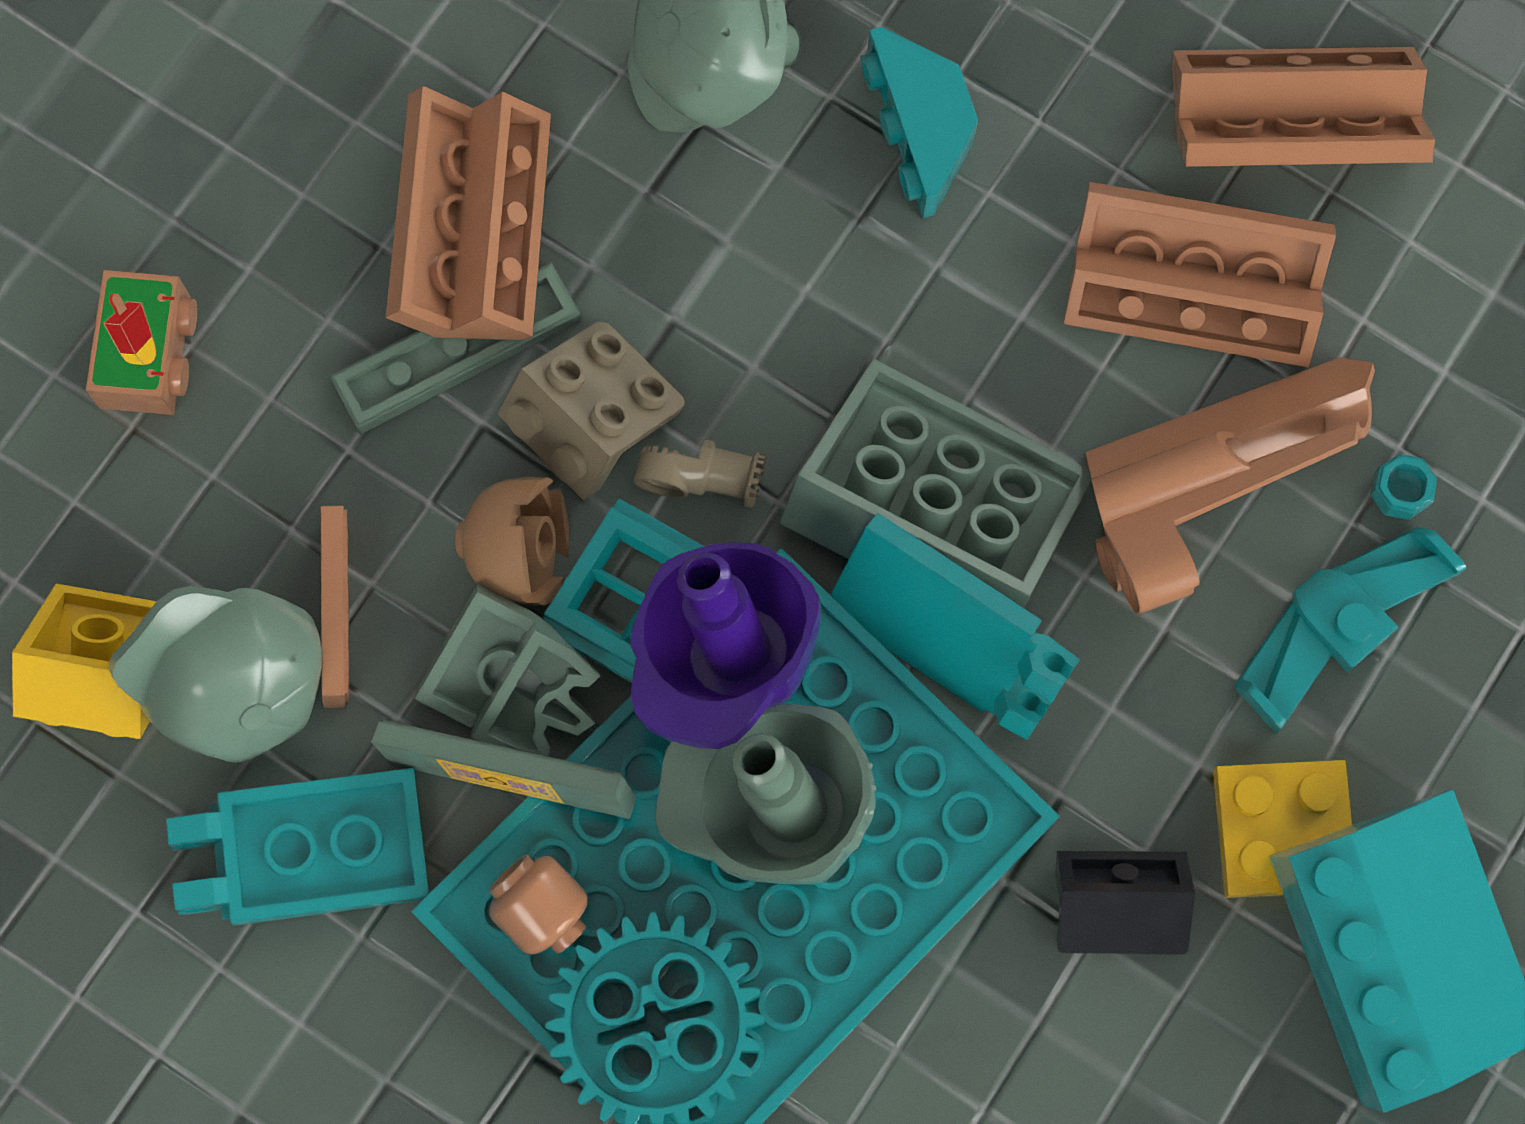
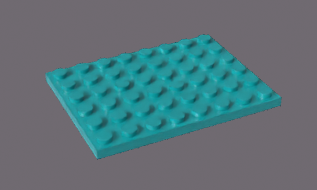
[411,548,1060,1124]

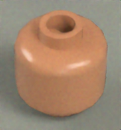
[488,854,588,954]

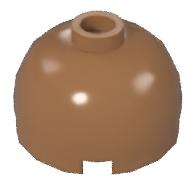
[455,477,570,606]

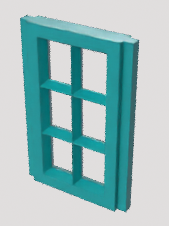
[543,499,704,683]

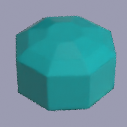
[1370,454,1437,520]

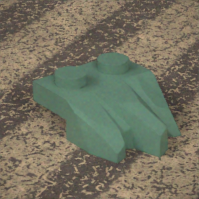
[415,584,600,756]

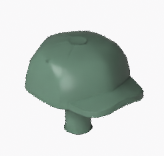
[628,0,802,133]
[108,585,323,763]
[655,704,876,885]

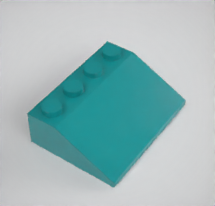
[1269,789,1525,1113]

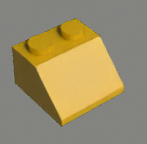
[12,583,156,739]

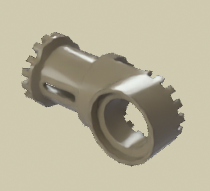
[633,439,767,509]

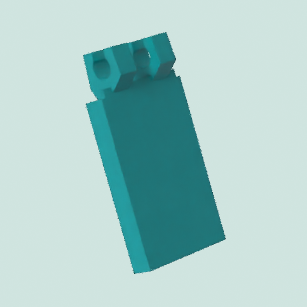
[830,513,1080,740]
[166,768,429,926]

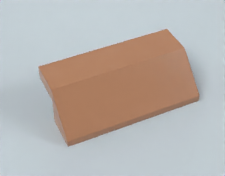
[1172,47,1435,167]
[385,86,551,340]
[1064,182,1336,368]

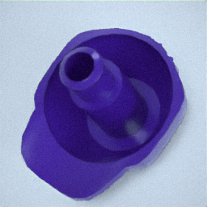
[630,542,821,749]

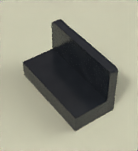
[1055,851,1195,954]

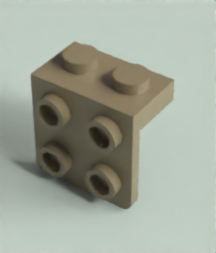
[497,322,685,501]

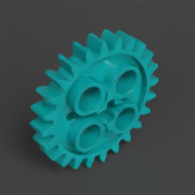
[546,912,765,1124]

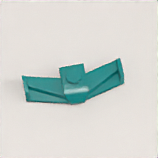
[1233,527,1467,734]

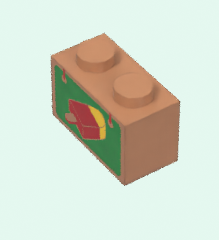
[86,270,197,415]

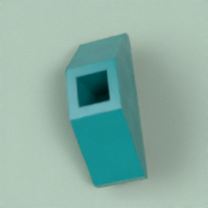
[860,27,978,219]

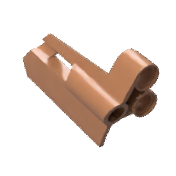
[1085,357,1375,615]

